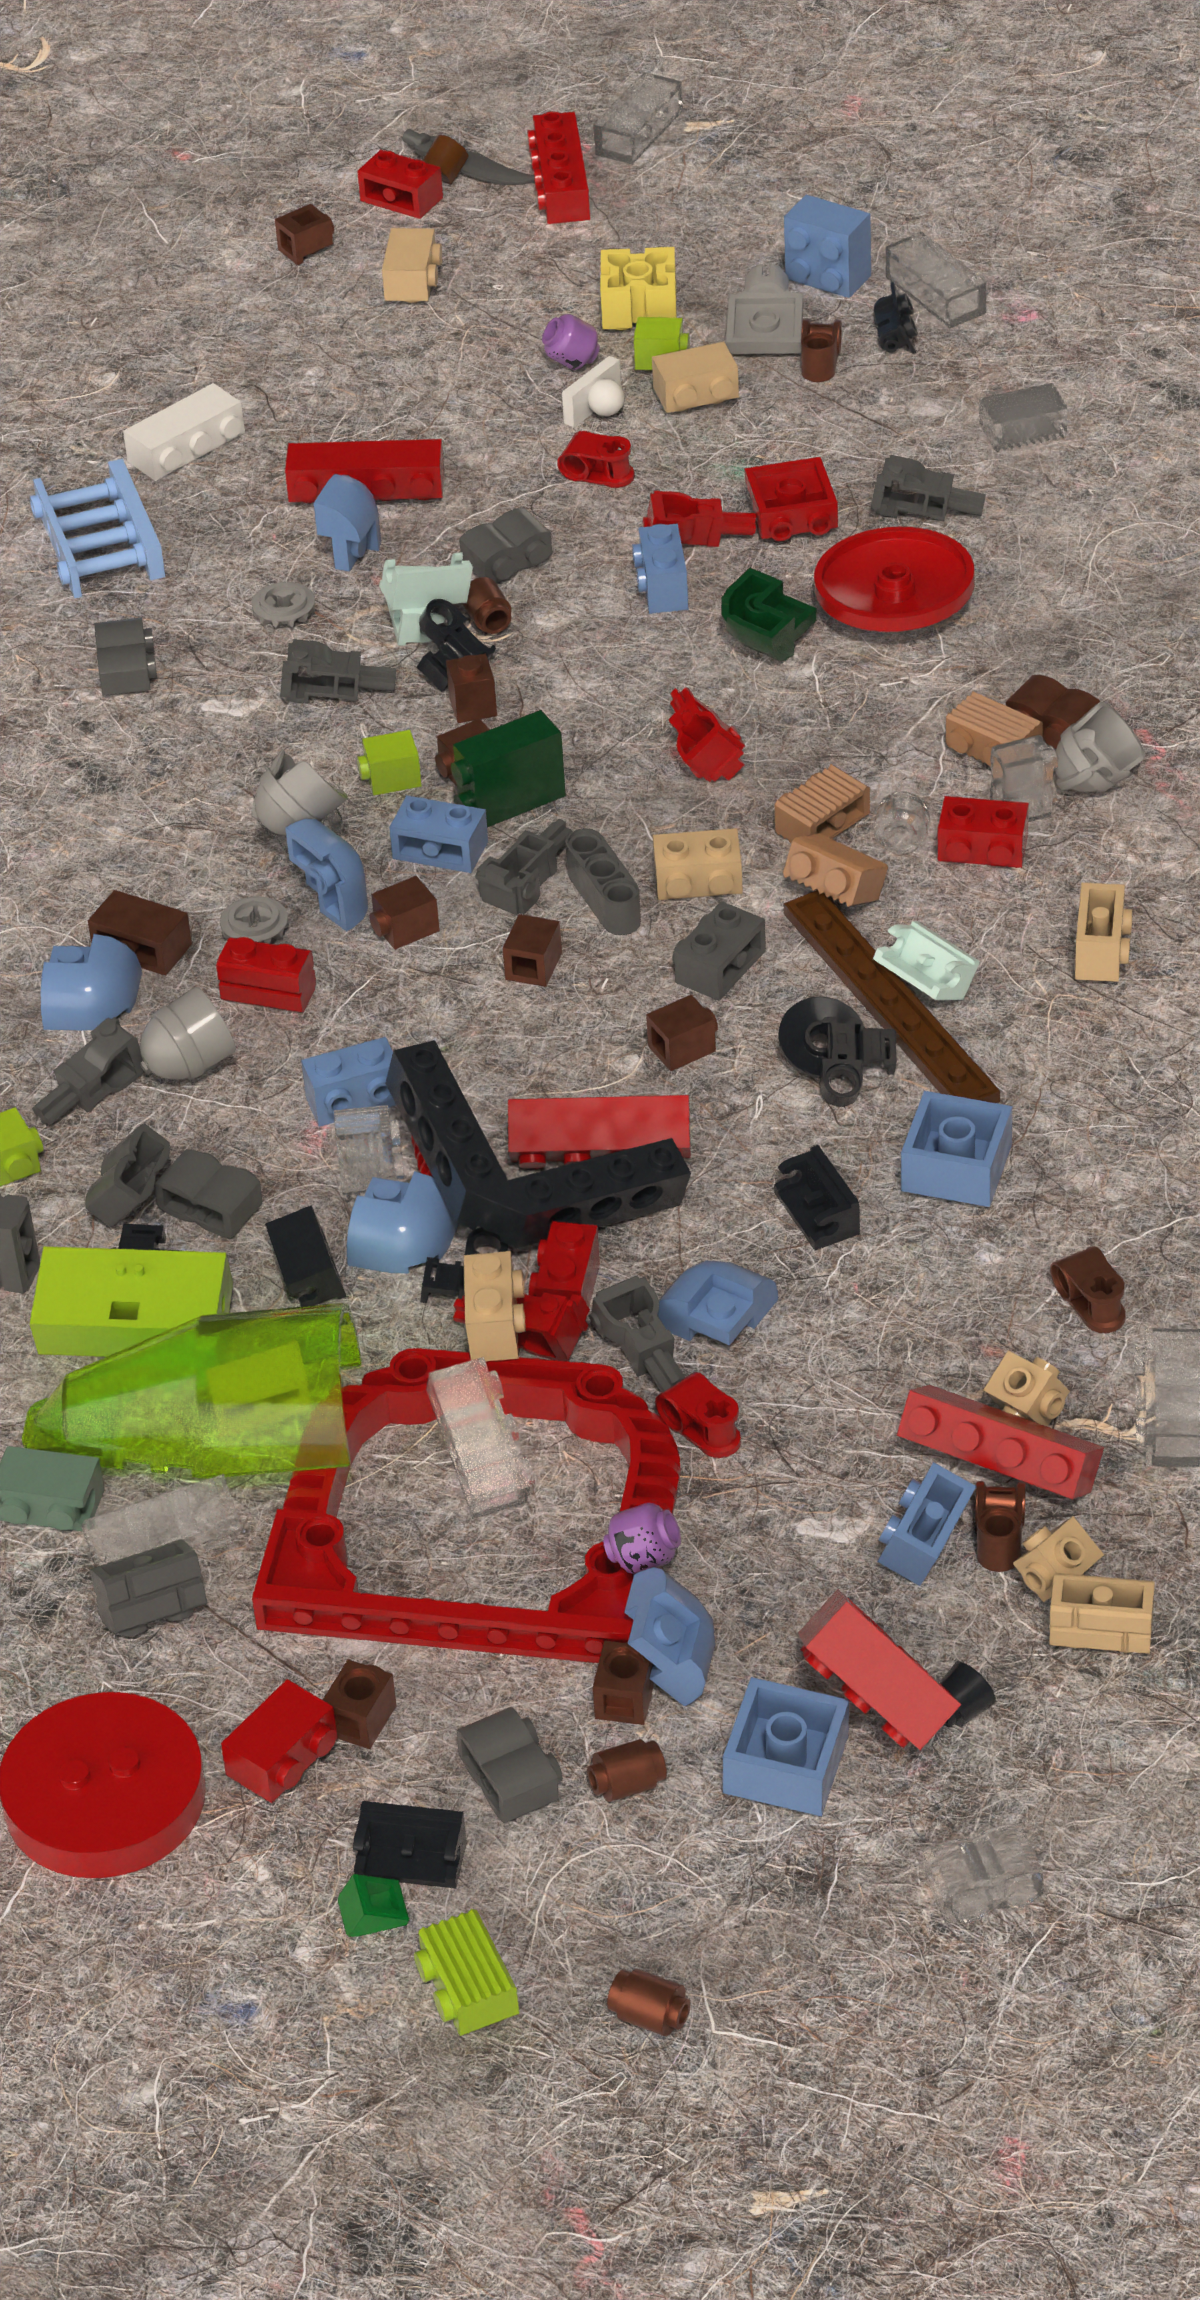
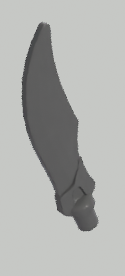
[402,129,534,185]

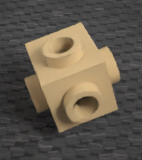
[983,1350,1070,1427]
[1013,1516,1104,1602]

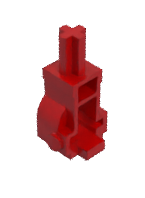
[642,491,756,547]
[668,687,745,782]
[453,1292,590,1361]

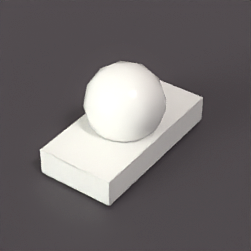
[562,356,625,428]

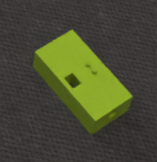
[29,1246,233,1360]

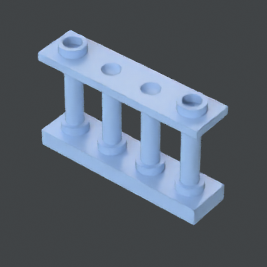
[29,458,165,599]

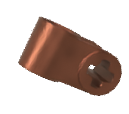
[801,319,842,382]
[1050,1246,1126,1333]
[975,1481,1026,1572]

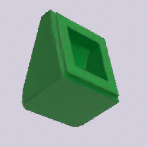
[338,1874,410,1937]

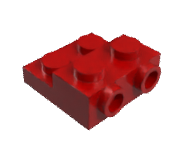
[744,457,838,541]

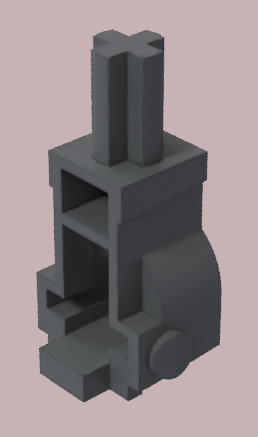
[871,455,986,521]
[280,639,396,703]
[475,819,573,915]
[32,1017,144,1126]
[588,1275,685,1393]

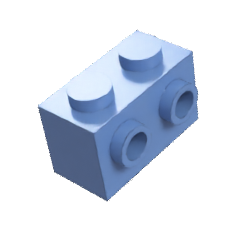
[632,524,689,614]
[389,795,488,873]
[301,1037,396,1127]
[877,1462,976,1586]

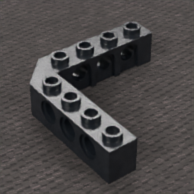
[385,1040,691,1248]

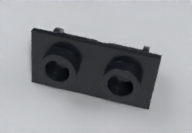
[874,282,918,354]

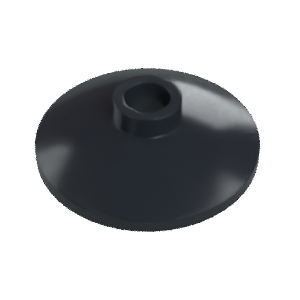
[778,997,865,1078]

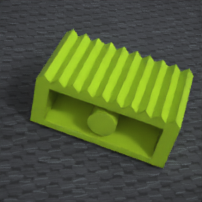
[414,1909,519,2036]

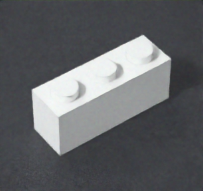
[123,383,245,481]

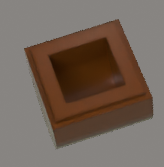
[422,135,469,184]

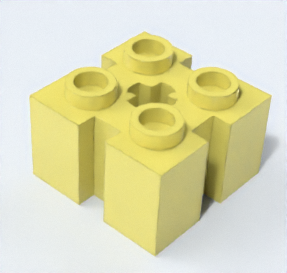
[600,247,677,331]

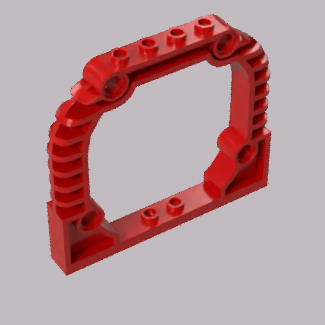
[252,1348,681,1663]

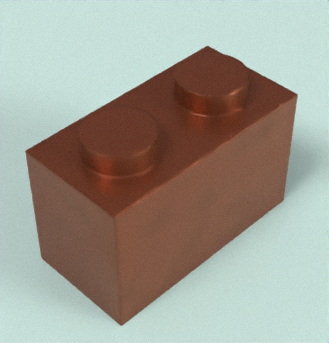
[88,890,192,976]

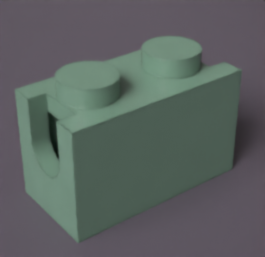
[0,1446,105,1532]

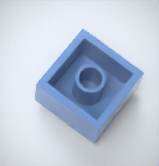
[784,194,871,298]
[901,1091,1013,1207]
[723,1677,849,1817]

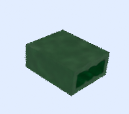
[451,710,566,828]

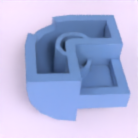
[314,474,381,572]
[285,819,368,932]
[41,934,142,1031]
[347,1171,459,1274]
[659,1260,778,1346]
[624,1567,715,1706]

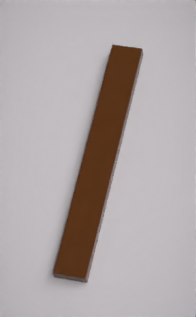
[783,890,1000,1103]

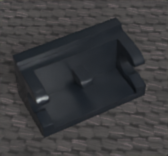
[774,1145,860,1251]
[265,1205,347,1307]
[353,1801,467,1889]

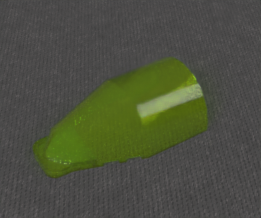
[22,1303,362,1479]

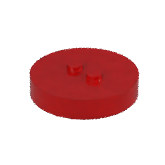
[0,1692,206,1878]

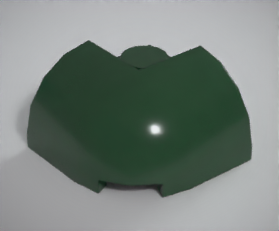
[721,567,817,661]

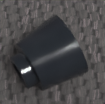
[939,1661,996,1727]

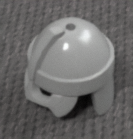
[1054,701,1146,792]
[251,749,348,835]
[139,987,236,1081]

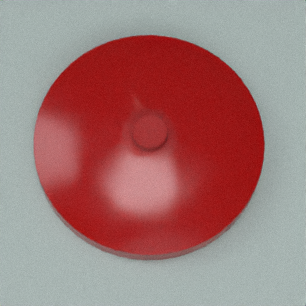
[814,526,975,632]

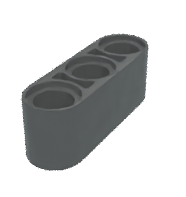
[565,828,641,935]

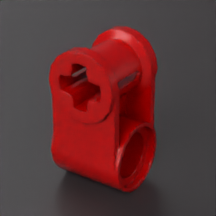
[557,431,635,488]
[655,1372,741,1458]

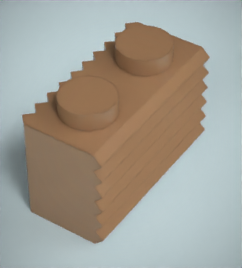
[946,691,1043,776]
[774,764,870,843]
[783,833,888,907]

